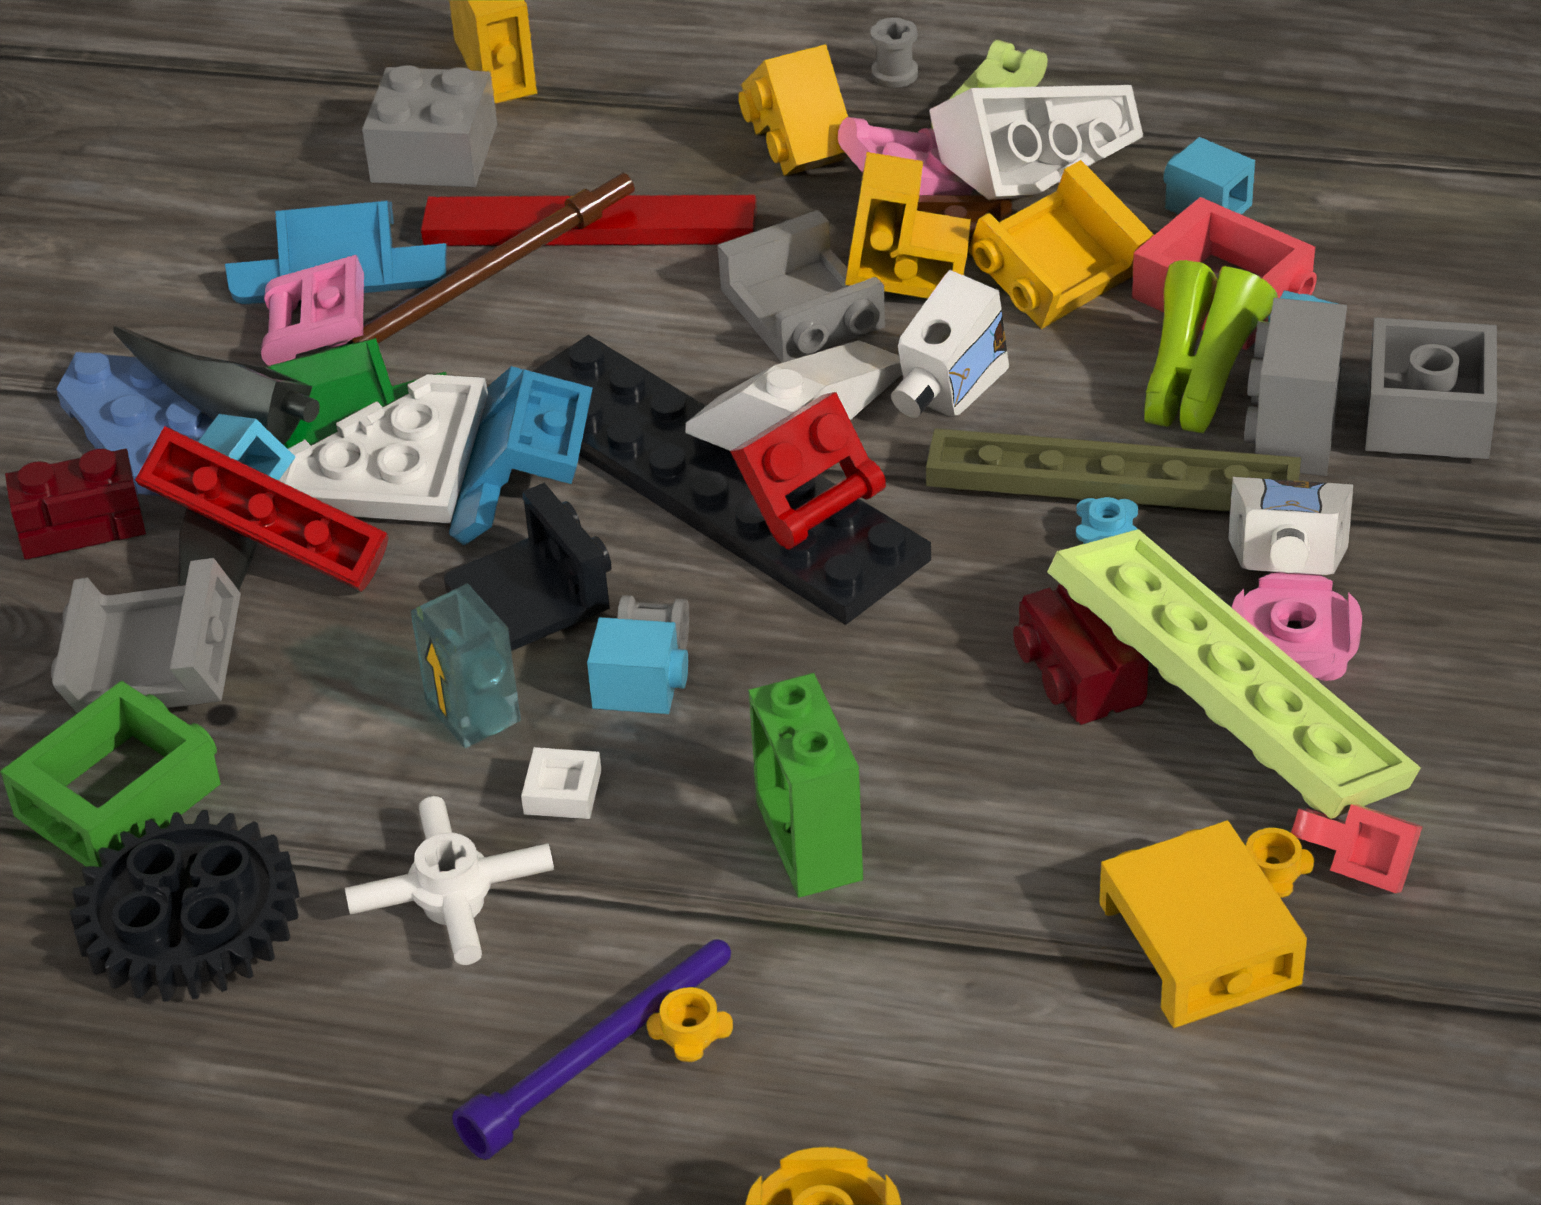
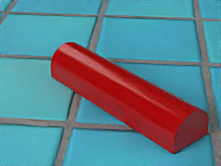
[135,426,389,592]

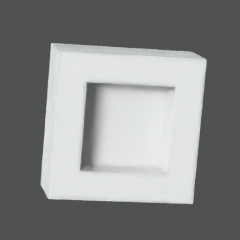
[521,747,601,819]

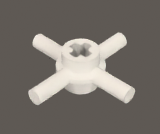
[345,796,554,965]

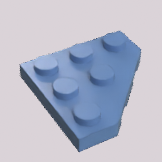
[56,352,214,496]

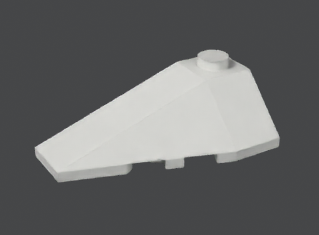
[929,85,1143,200]
[685,340,902,451]

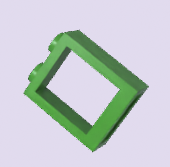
[748,673,863,898]
[0,680,221,867]

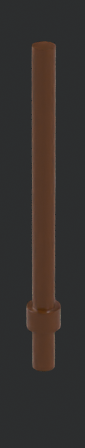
[348,173,635,344]

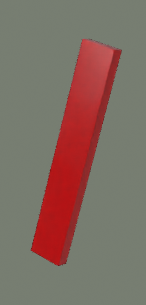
[421,195,757,246]

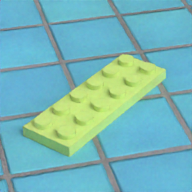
[1047,529,1421,819]

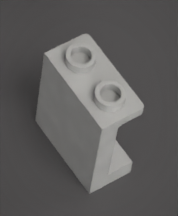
[718,210,885,363]
[51,558,241,713]

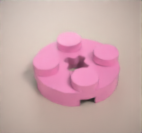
[1232,572,1362,681]

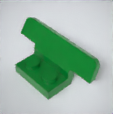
[263,338,447,449]

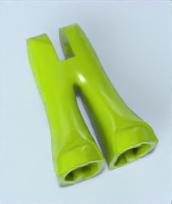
[1144,260,1278,434]

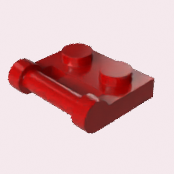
[731,392,886,550]

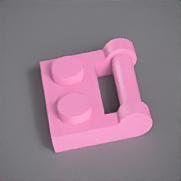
[838,117,974,195]
[261,255,364,366]

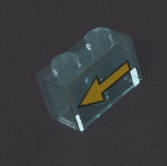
[411,583,521,748]

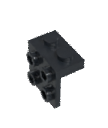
[444,482,612,654]

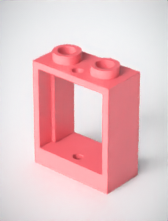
[1132,197,1317,350]

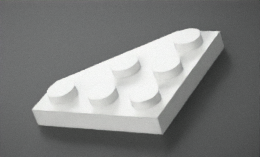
[279,374,488,523]

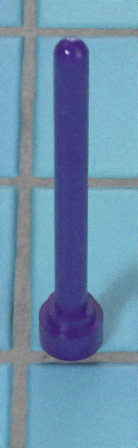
[452,939,731,1160]

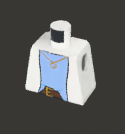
[891,270,1009,418]
[1228,477,1353,575]

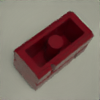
[5,448,146,560]
[1013,584,1149,725]

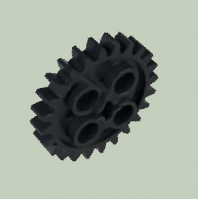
[70,810,300,1002]

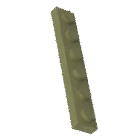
[926,428,1301,511]

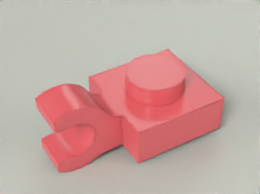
[1291,804,1423,893]

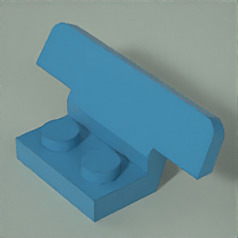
[225,201,447,304]
[449,366,593,545]

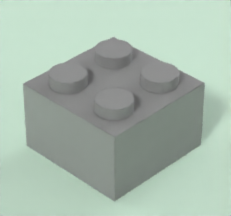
[362,65,497,187]
[1244,298,1347,476]
[1365,317,1497,459]

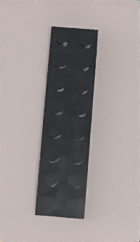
[532,335,931,625]

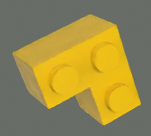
[739,44,849,176]
[845,152,971,298]

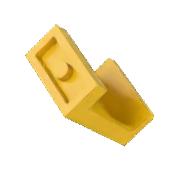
[449,0,537,103]
[968,160,1154,329]
[1100,820,1307,1029]

